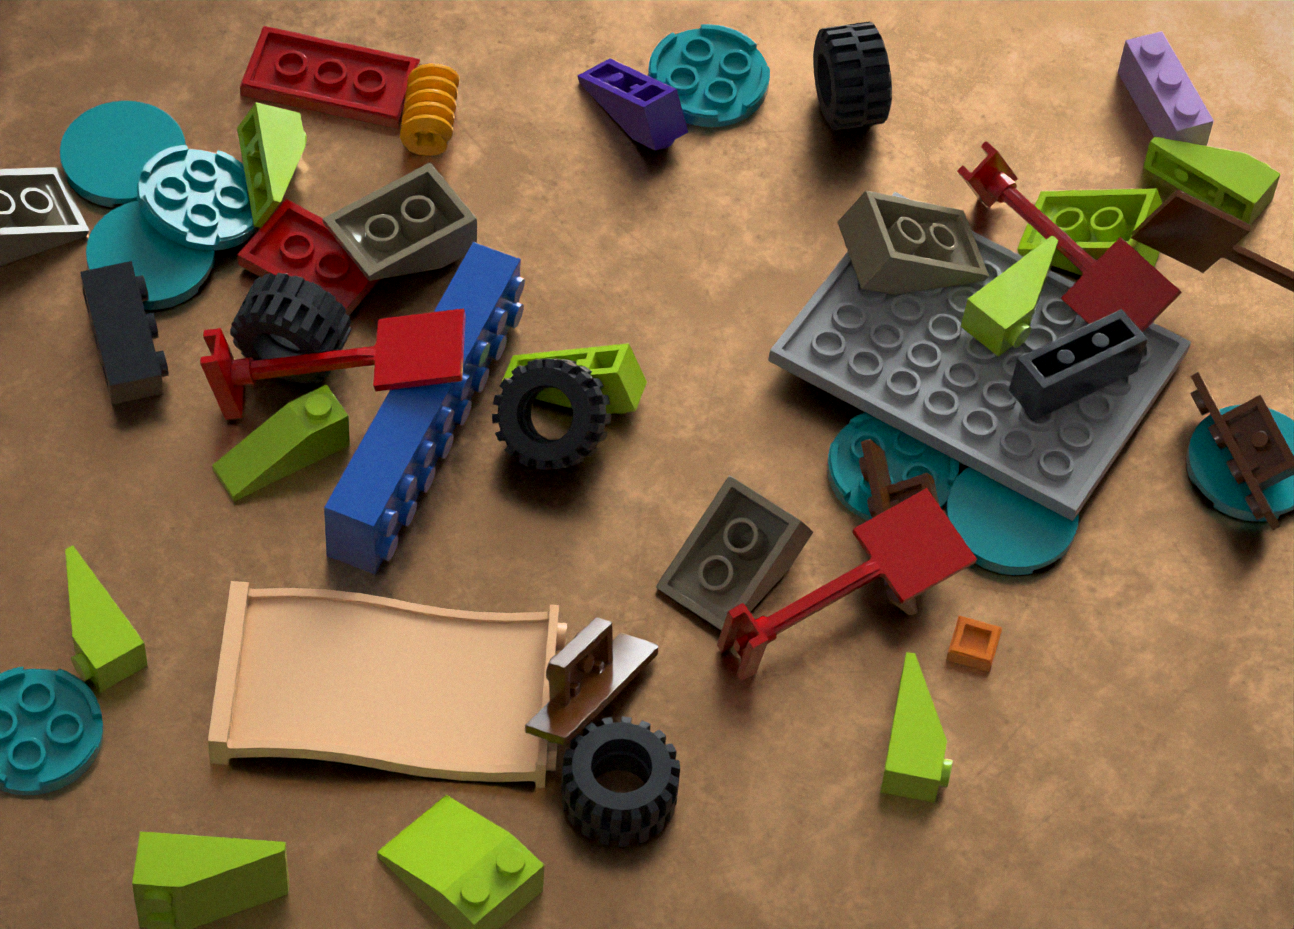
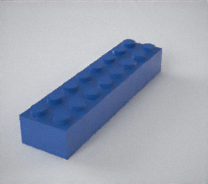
[324,242,525,575]

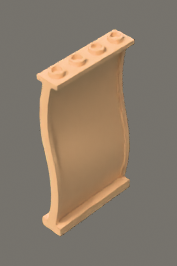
[208,581,567,788]

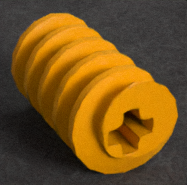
[400,63,460,156]

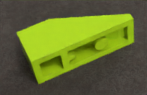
[237,102,307,227]
[1143,137,1281,225]
[960,236,1058,357]
[502,343,647,414]
[212,385,350,501]
[65,545,148,693]
[880,652,953,803]

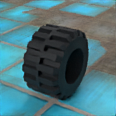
[813,21,892,131]
[230,273,352,384]
[492,359,611,470]
[561,716,680,847]

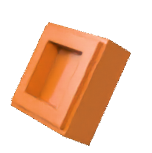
[946,615,1002,672]

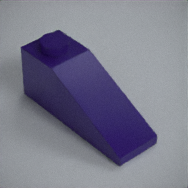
[577,58,688,150]

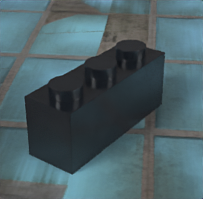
[80,261,169,405]
[1009,309,1148,421]

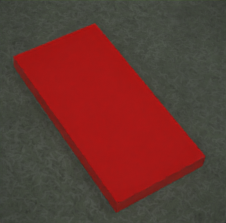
[240,26,420,129]

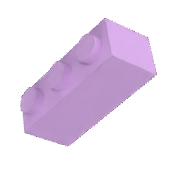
[1118,31,1214,146]

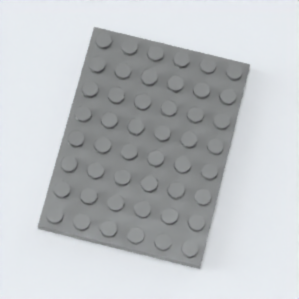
[768,192,1191,521]

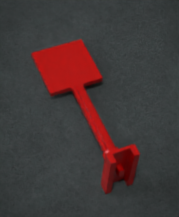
[957,141,1182,333]
[200,308,466,420]
[717,488,977,682]

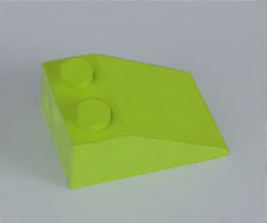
[1017,188,1162,275]
[377,795,544,929]
[132,831,289,929]

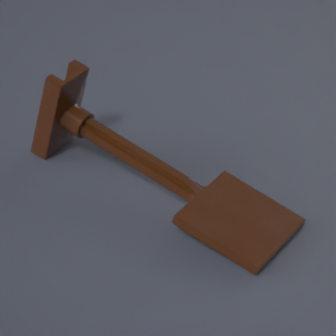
[1131,189,1294,292]

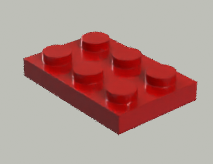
[237,199,380,316]

